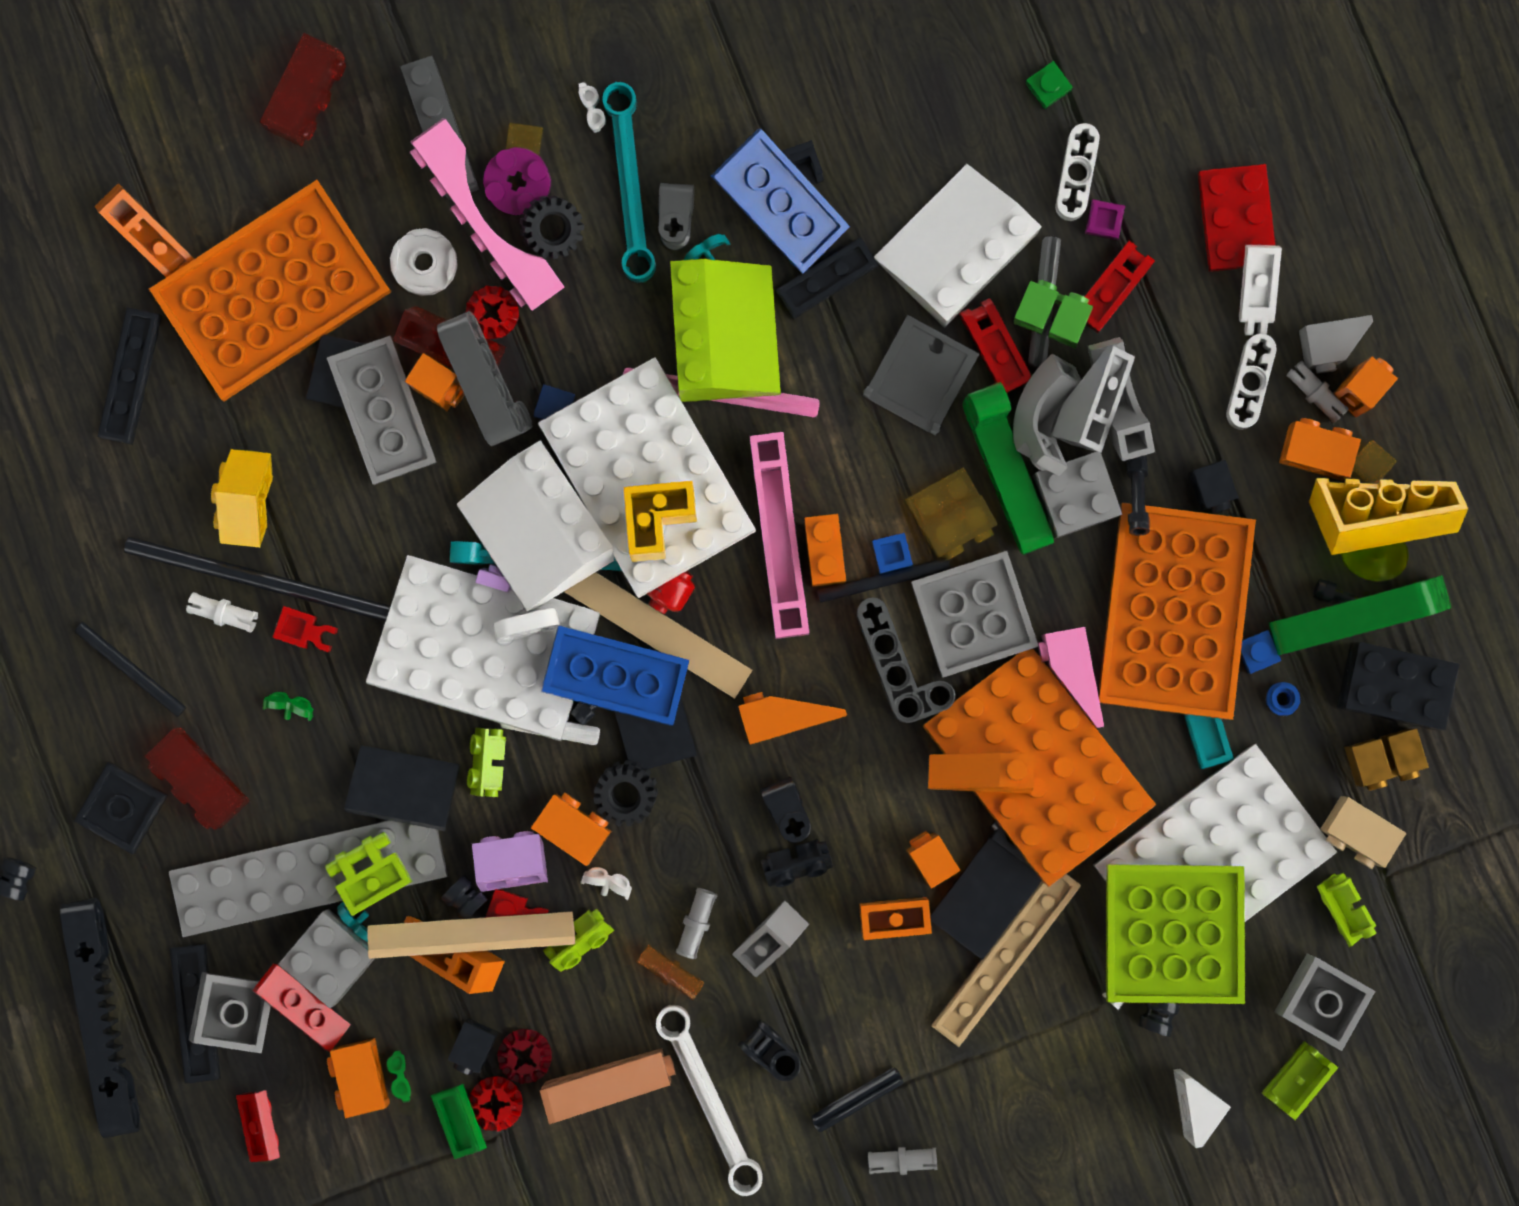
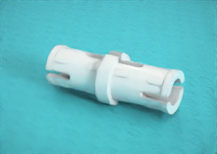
[186,592,258,633]

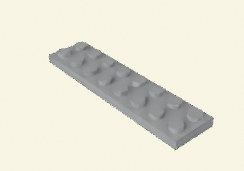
[169,821,448,937]

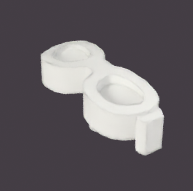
[578,82,606,133]
[581,867,632,900]

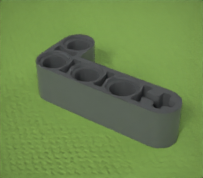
[437,311,532,446]
[856,597,955,723]

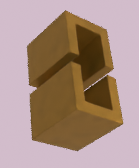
[1344,728,1429,791]

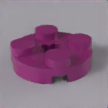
[483,147,551,215]

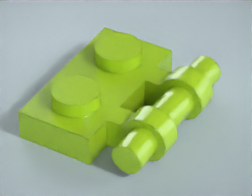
[325,832,413,916]

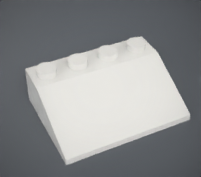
[874,164,1042,328]
[457,440,614,613]

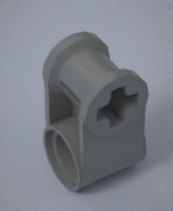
[658,183,694,250]

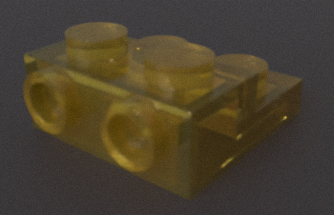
[905,467,998,560]

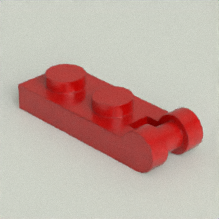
[1085,240,1155,334]
[959,298,1032,393]

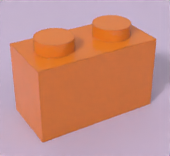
[405,353,464,411]
[1333,356,1398,417]
[1279,418,1361,481]
[804,514,846,587]
[531,792,612,866]
[906,831,961,889]
[859,897,932,940]
[327,1038,390,1118]

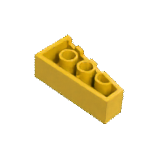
[1309,478,1468,555]

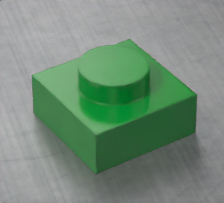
[1025,61,1073,109]

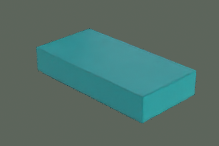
[1184,714,1234,769]

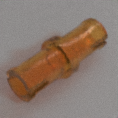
[636,944,704,1000]

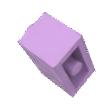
[472,831,548,892]

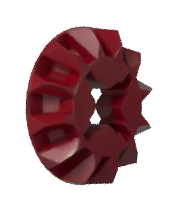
[497,1029,552,1084]

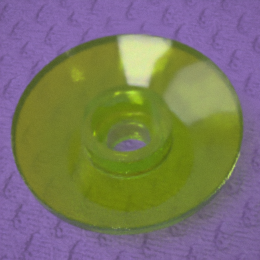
[1341,542,1409,581]

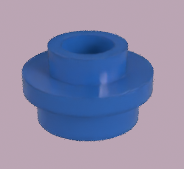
[1266,682,1300,716]

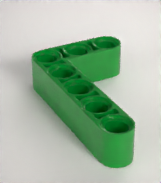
[962,382,1054,555]
[1269,575,1452,655]

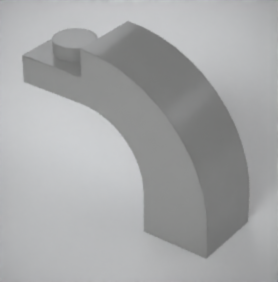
[1088,337,1155,461]
[1013,354,1081,476]

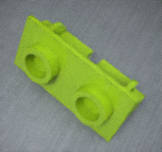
[467,728,506,797]
[1317,873,1376,947]
[543,908,614,972]

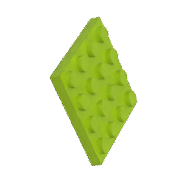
[1106,864,1245,1004]

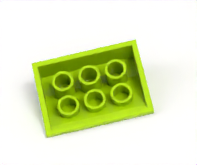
[670,259,781,402]

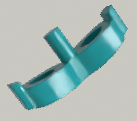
[684,234,731,260]
[337,902,369,942]

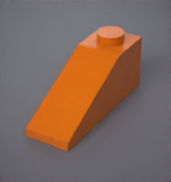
[95,183,194,277]
[738,692,847,745]
[928,753,1035,793]
[404,916,505,994]

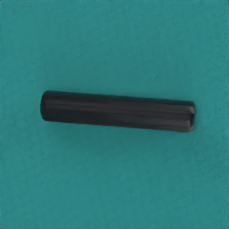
[811,1067,904,1132]

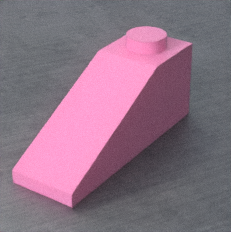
[1038,627,1104,728]

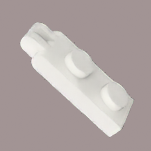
[1239,245,1282,336]

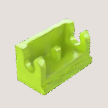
[1262,1041,1338,1120]

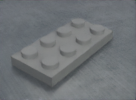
[327,336,437,485]

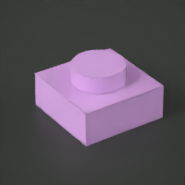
[475,564,511,592]

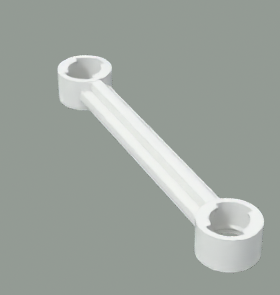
[656,1005,762,1196]

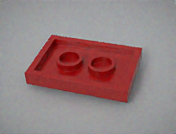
[1198,164,1275,272]

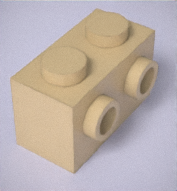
[1320,796,1406,869]

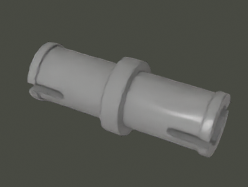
[1286,361,1349,423]
[676,888,717,959]
[868,1147,938,1175]

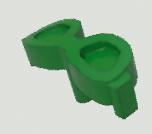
[263,692,314,721]
[387,1051,411,1103]

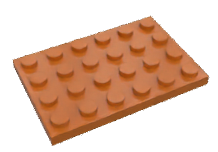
[149,180,391,401]
[1098,503,1256,720]
[923,649,1156,888]

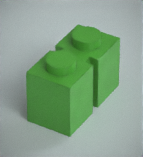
[1014,280,1093,349]

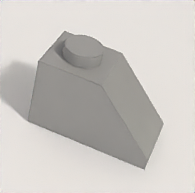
[1299,315,1373,374]
[732,901,809,977]

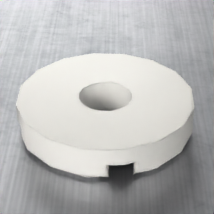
[390,228,457,296]

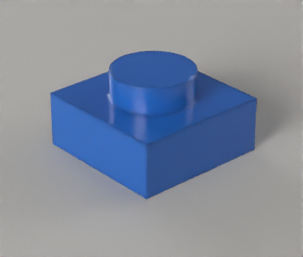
[872,533,913,574]
[1240,630,1281,674]

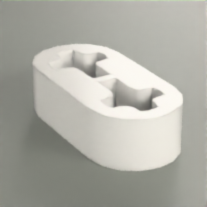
[493,608,560,642]

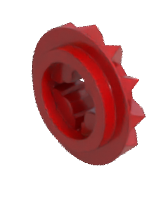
[466,286,519,339]
[469,1076,523,1132]

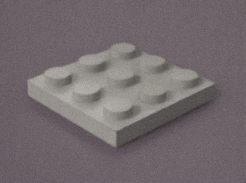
[910,551,1039,678]

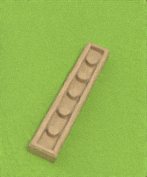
[564,572,753,699]
[931,874,1081,1047]
[368,912,575,959]

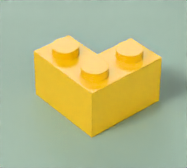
[211,449,273,548]
[623,481,697,562]

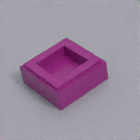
[1085,199,1125,240]

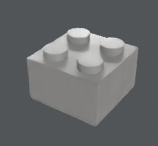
[1032,452,1122,539]
[278,909,375,1008]
[1274,953,1375,1051]
[189,972,271,1053]

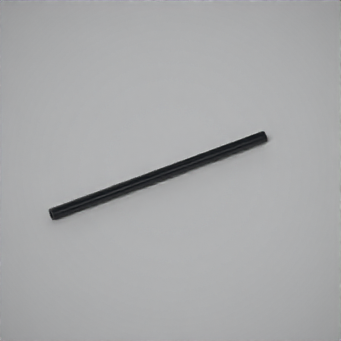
[124,537,391,621]

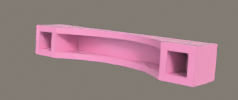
[410,118,564,311]
[750,432,809,639]

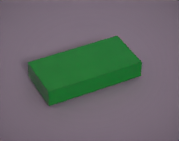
[431,1084,487,1159]

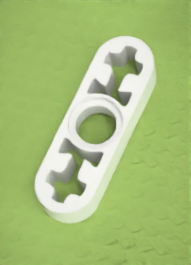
[1055,123,1100,221]
[1226,334,1276,430]

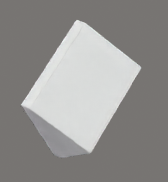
[1173,1069,1231,1148]

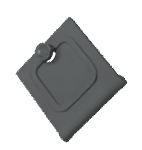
[862,315,979,436]

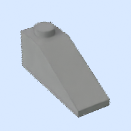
[1051,345,1135,453]

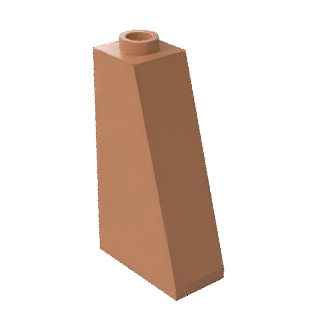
[540,1048,676,1124]

